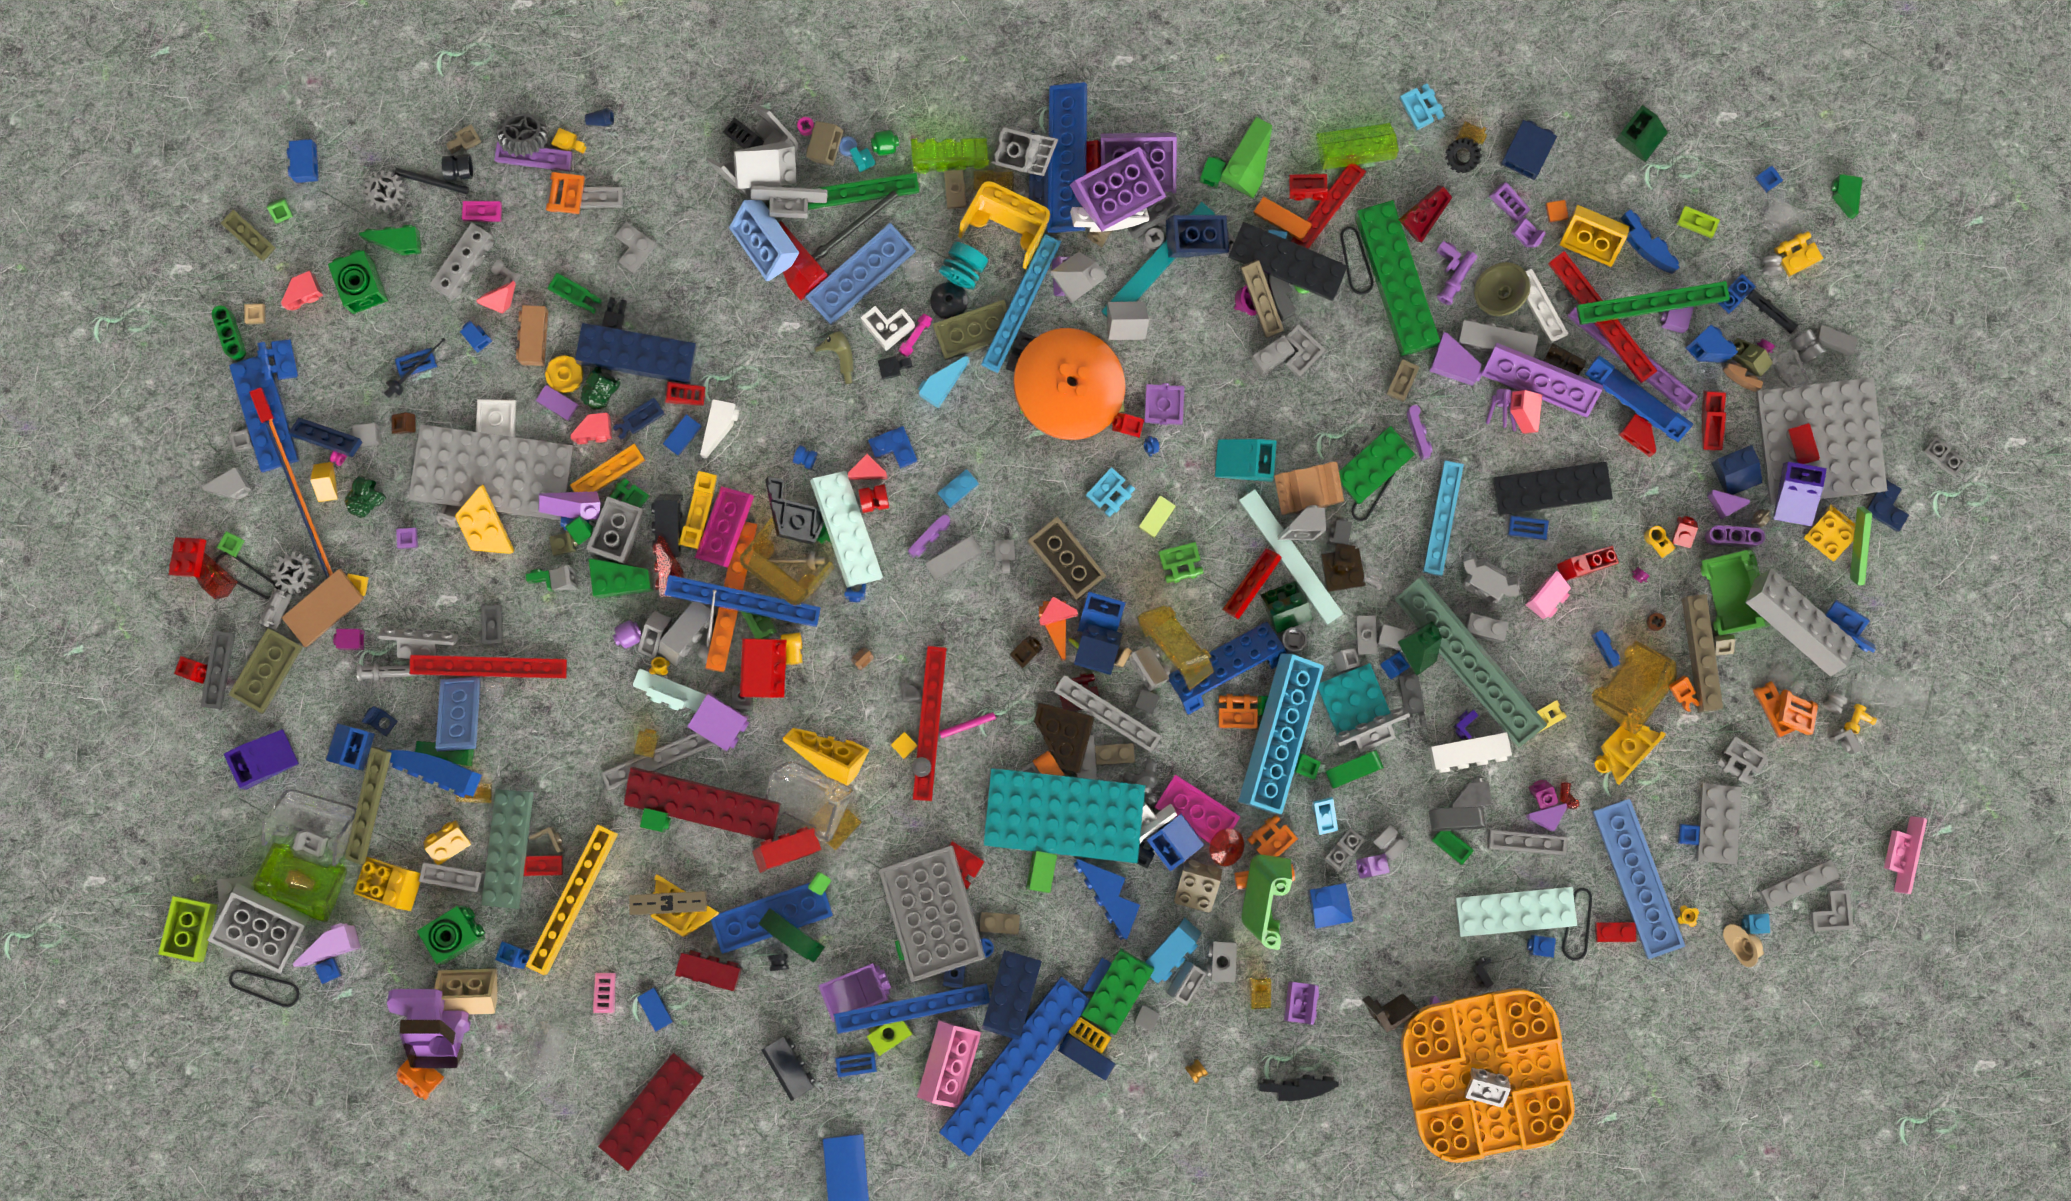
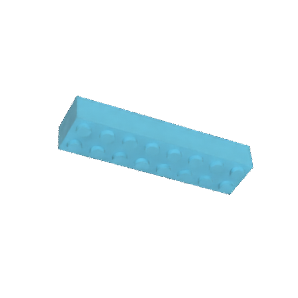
[1238,654,1324,814]

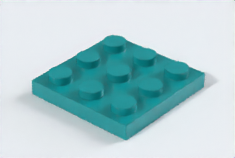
[1318,663,1391,736]

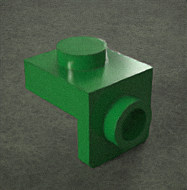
[526,569,554,592]

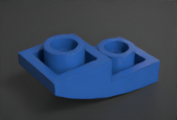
[1718,274,1756,314]

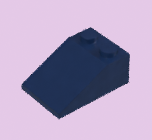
[1165,215,1229,258]

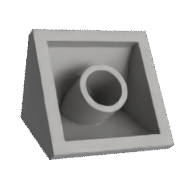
[1107,302,1149,340]

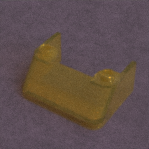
[740,516,835,606]
[1136,605,1214,690]

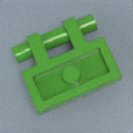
[1158,542,1204,583]

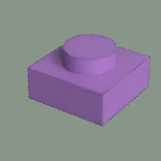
[396,528,418,549]

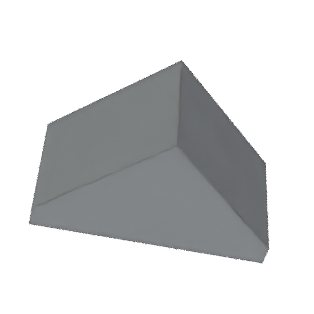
[549,565,579,590]

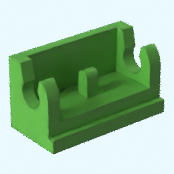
[741,611,777,638]
[1026,851,1057,893]

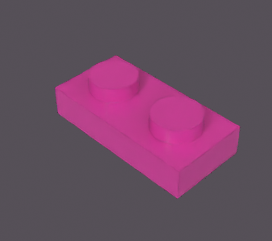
[462,201,502,222]

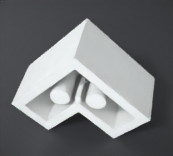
[861,306,915,351]

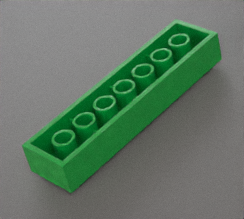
[1355,200,1440,357]

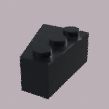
[651,494,683,557]

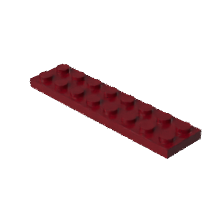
[624,767,781,841]

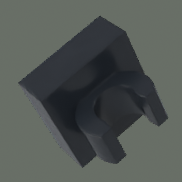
[1137,842,1155,869]

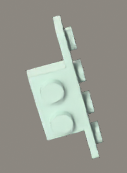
[633,669,707,712]

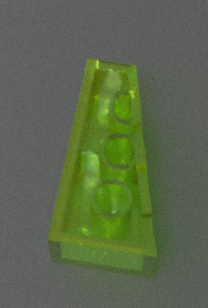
[911,138,989,174]

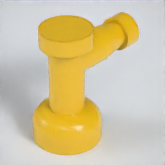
[1844,704,1877,734]

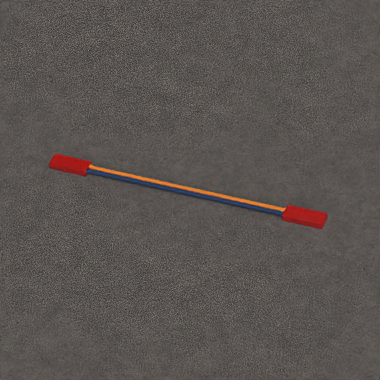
[249,387,333,579]

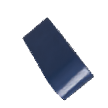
[1058,1034,1116,1081]

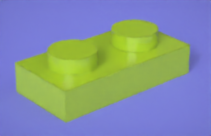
[1676,206,1720,239]

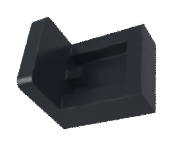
[1471,956,1494,988]

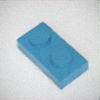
[937,469,979,508]

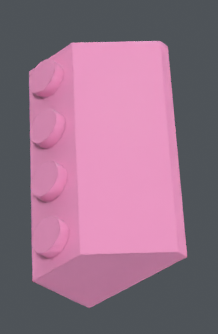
[917,1021,982,1108]

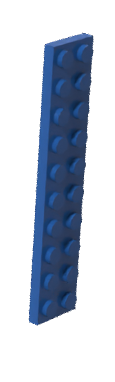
[939,976,1090,1157]

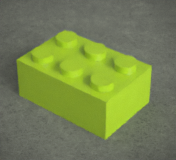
[158,896,218,962]

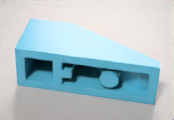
[918,356,969,408]

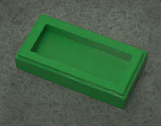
[1431,831,1474,865]

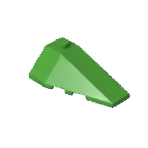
[1220,117,1273,198]

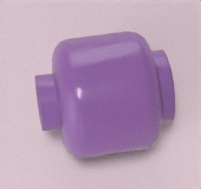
[612,620,642,649]

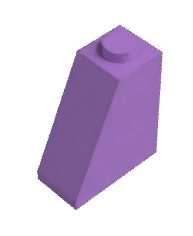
[1430,332,1483,386]

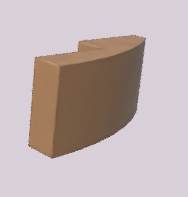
[1723,362,1763,392]

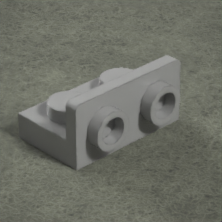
[1464,1068,1511,1108]

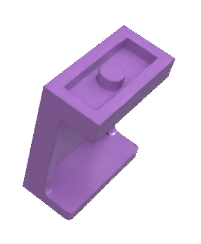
[687,692,749,751]

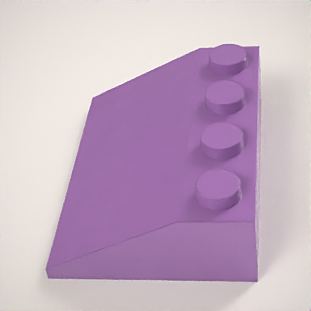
[1100,133,1177,193]
[1070,146,1166,232]

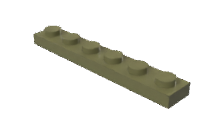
[344,747,392,865]

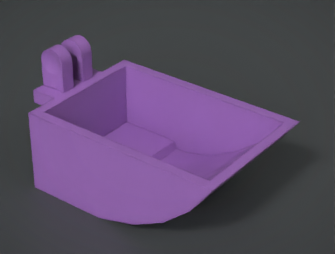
[818,963,891,1022]

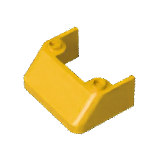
[958,181,1050,269]

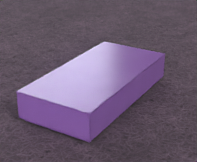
[536,385,579,421]

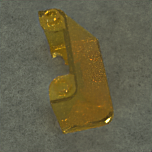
[1592,641,1677,734]

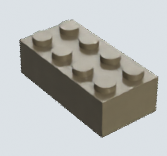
[1028,516,1106,602]

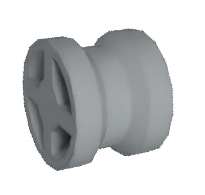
[1145,228,1164,250]
[1762,256,1782,275]
[1823,692,1848,714]

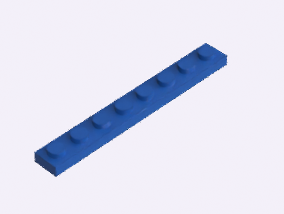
[665,575,821,627]
[833,983,990,1034]

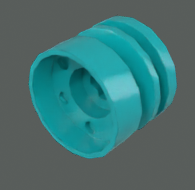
[939,241,989,290]

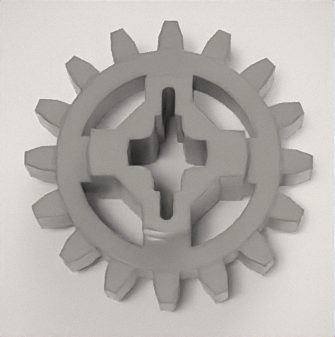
[363,170,406,212]
[271,552,315,594]

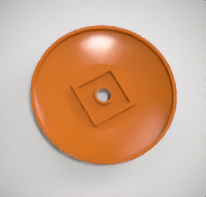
[1013,328,1125,440]

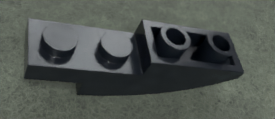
[1258,1074,1339,1101]

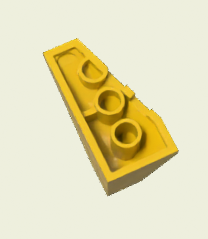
[783,728,869,787]

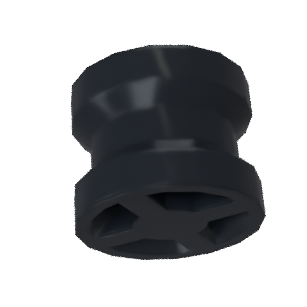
[768,953,789,971]

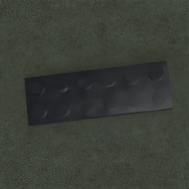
[1228,222,1348,301]
[1493,461,1613,515]

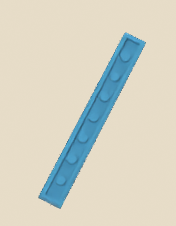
[981,234,1061,373]

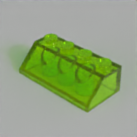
[1316,123,1399,170]

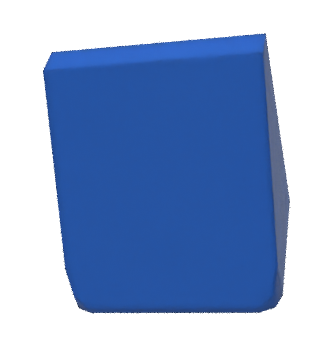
[1380,651,1410,680]

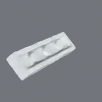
[1526,269,1568,344]

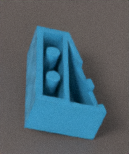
[1145,918,1202,984]

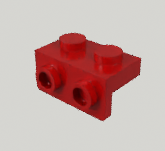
[1289,174,1328,201]

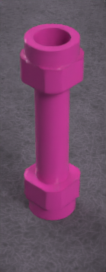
[899,313,932,357]

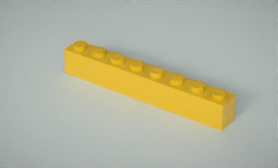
[526,824,618,975]

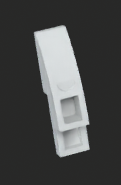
[1070,207,1149,232]

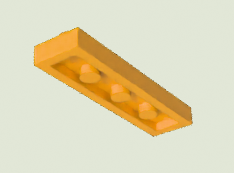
[570,444,646,492]

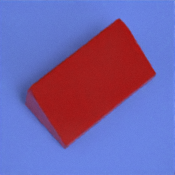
[1788,423,1820,464]

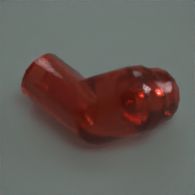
[1560,782,1580,810]

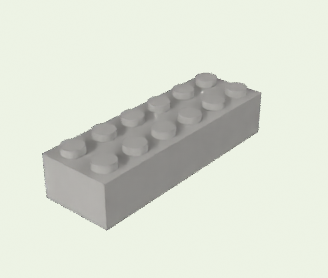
[1746,568,1856,676]

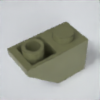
[1732,338,1773,377]

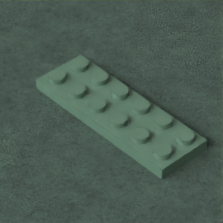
[481,789,534,909]

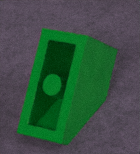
[1831,174,1863,219]

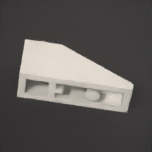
[700,399,739,459]

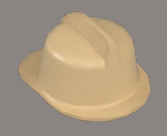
[1723,924,1764,967]

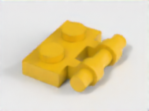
[1774,231,1824,277]

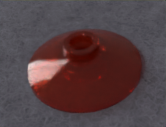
[1209,828,1244,867]

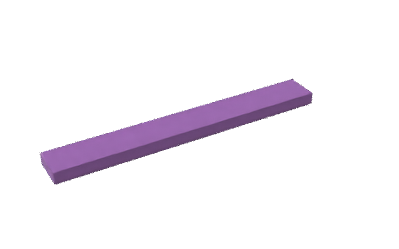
[1567,303,1698,412]

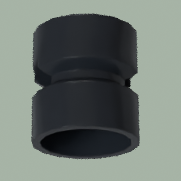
[441,154,473,181]

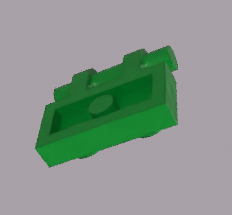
[601,478,650,508]

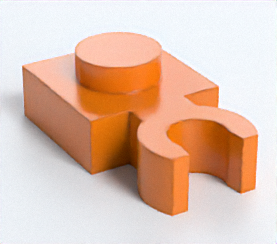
[1669,676,1699,712]

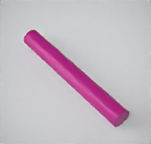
[939,712,996,738]

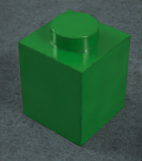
[1200,156,1226,189]
[640,808,671,833]

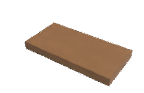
[281,569,364,647]

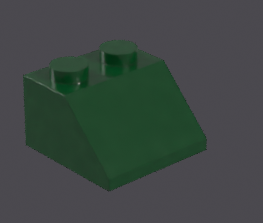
[1398,621,1442,676]

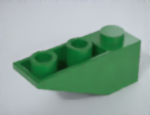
[359,225,422,255]

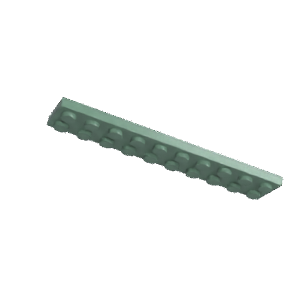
[1395,576,1547,748]

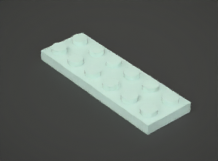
[810,471,883,588]
[1455,887,1577,937]

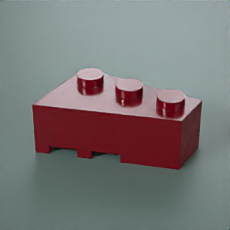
[674,950,742,991]

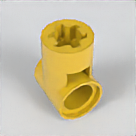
[1644,526,1675,558]
[781,632,803,665]

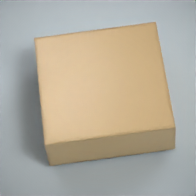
[244,304,265,324]
[1114,647,1132,667]

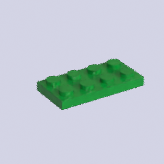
[1339,426,1415,504]
[1081,948,1154,1035]

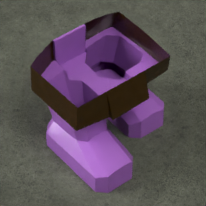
[387,989,471,1068]

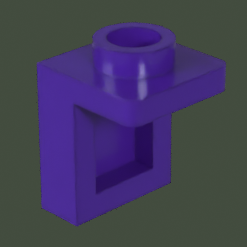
[1453,710,1479,740]

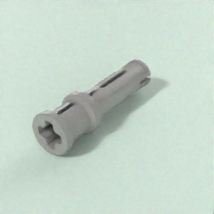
[357,664,418,682]

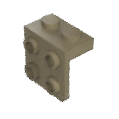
[1174,860,1222,912]

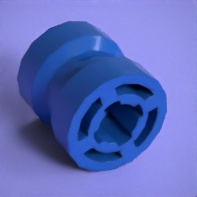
[793,445,818,470]

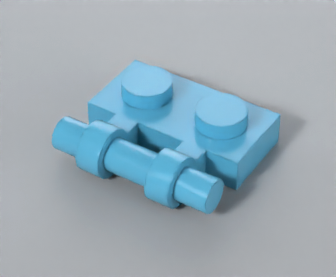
[1399,84,1445,131]
[1086,467,1135,517]

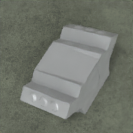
[988,125,1058,176]
[1462,551,1520,605]

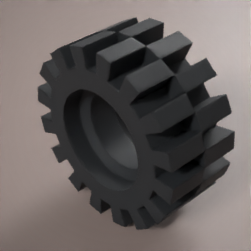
[1445,137,1482,173]

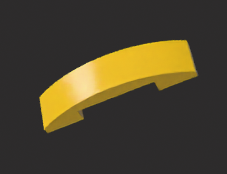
[679,471,717,549]

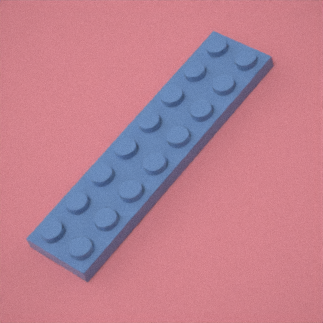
[1592,799,1685,959]

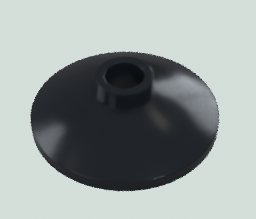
[930,282,968,319]

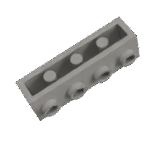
[430,222,494,301]

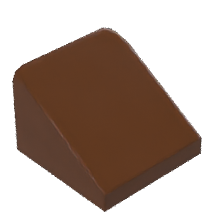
[392,412,416,434]

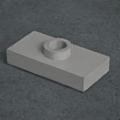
[1356,616,1377,655]

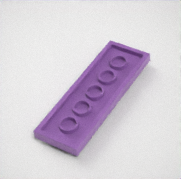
[1482,343,1603,418]

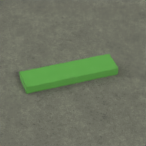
[1850,506,1872,586]

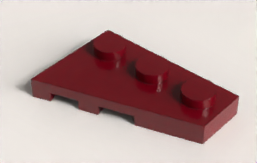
[1398,185,1453,243]

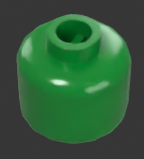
[871,130,899,156]

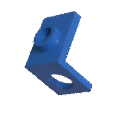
[844,583,866,603]

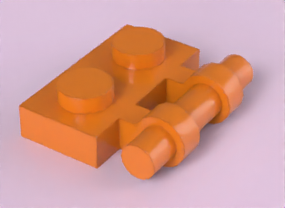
[1218,694,1258,729]
[1247,814,1298,857]

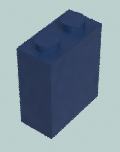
[1501,120,1557,180]

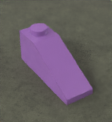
[539,491,600,520]

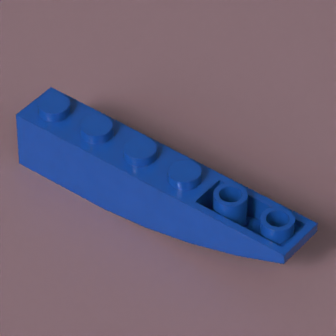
[386,750,482,798]

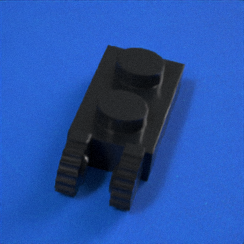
[602,297,627,330]

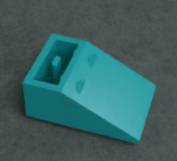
[1215,439,1277,482]

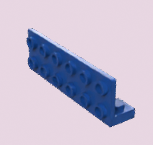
[1585,356,1693,442]
[1168,622,1287,715]

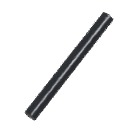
[395,168,469,194]

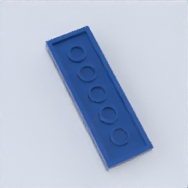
[229,356,299,473]
[711,883,833,954]

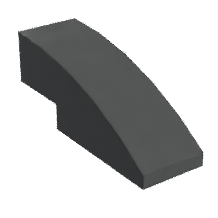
[1267,274,1296,322]

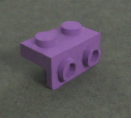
[1284,981,1319,1025]

